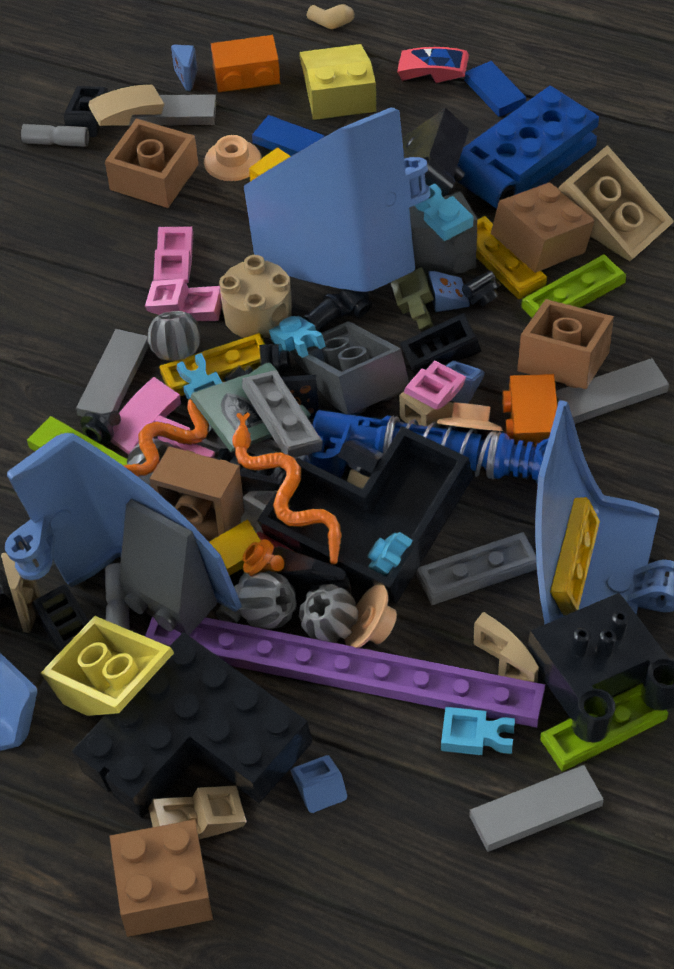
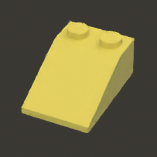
[300,44,376,120]
[41,616,174,716]

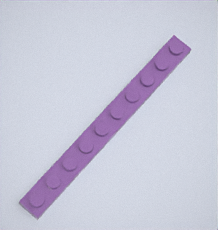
[145,617,545,728]

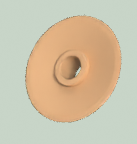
[204,135,262,181]
[436,402,503,431]
[345,585,397,648]

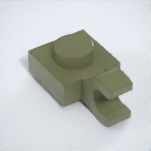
[391,267,435,331]

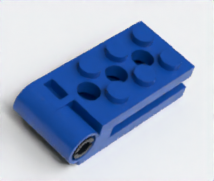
[458,86,599,209]

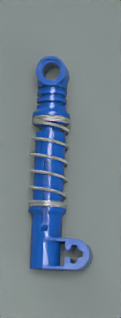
[306,410,549,484]

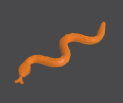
[123,399,209,477]
[232,412,342,565]

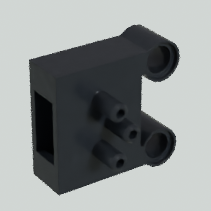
[402,108,469,198]
[527,593,674,743]

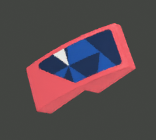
[397,47,469,83]

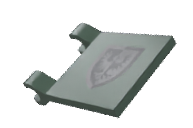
[190,363,311,452]

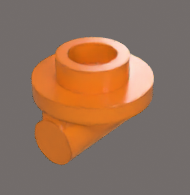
[242,539,285,576]

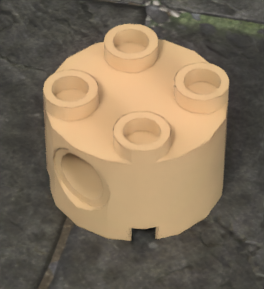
[219,255,292,339]

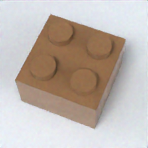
[105,118,198,208]
[491,182,595,273]
[517,299,614,389]
[149,446,245,542]
[110,819,213,937]

